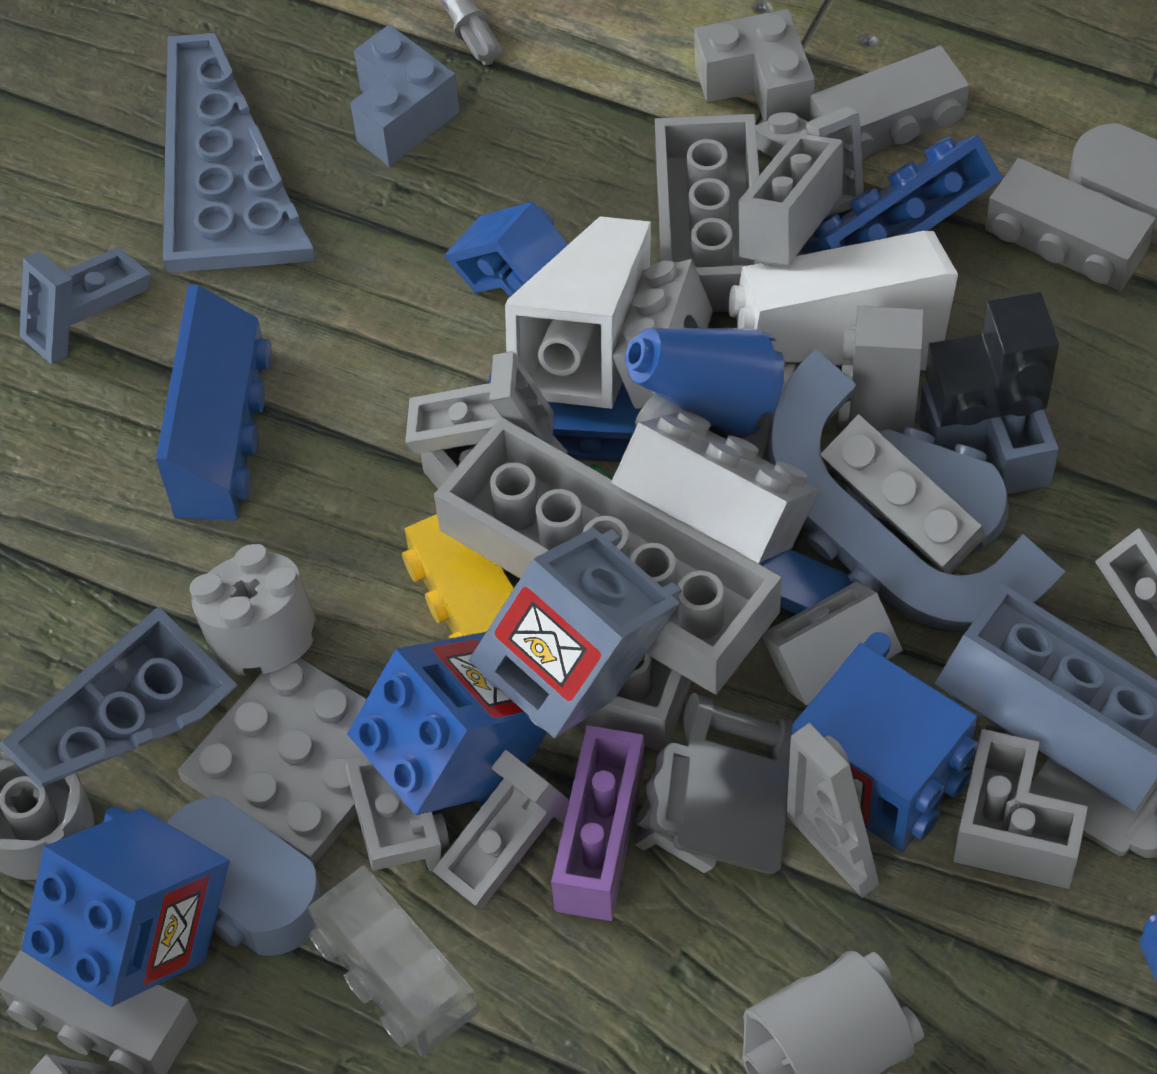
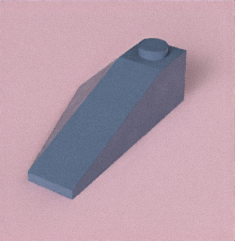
[0,606,237,787]

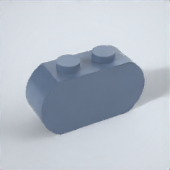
[845,427,1009,554]
[167,797,324,956]

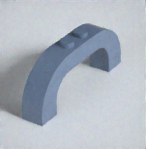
[767,348,1065,631]

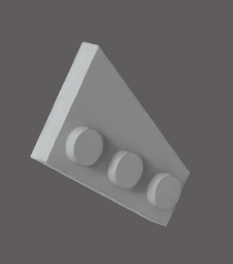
[786,722,880,898]

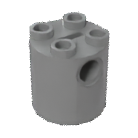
[742,951,924,1074]

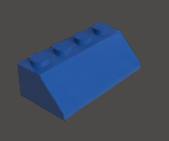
[156,285,272,520]

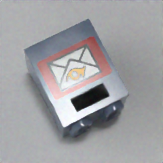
[468,527,682,739]

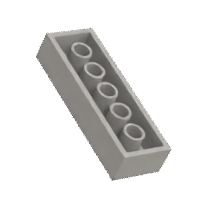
[434,417,781,695]

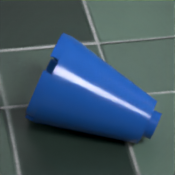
[625,328,785,438]

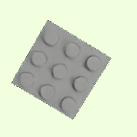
[177,658,367,866]

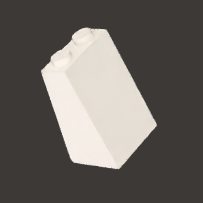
[505,217,651,409]
[729,231,958,371]

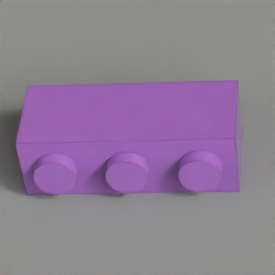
[551,725,645,921]

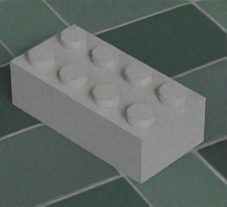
[655,114,760,313]

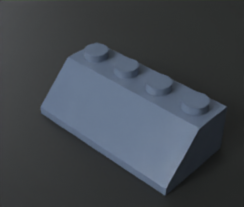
[934,583,1157,811]

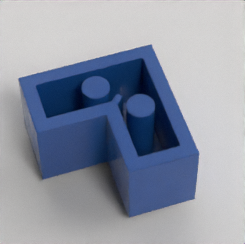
[444,201,568,297]

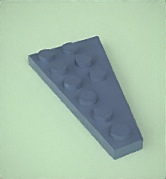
[163,33,316,273]

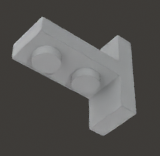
[756,106,864,219]
[405,351,554,454]
[432,749,569,910]

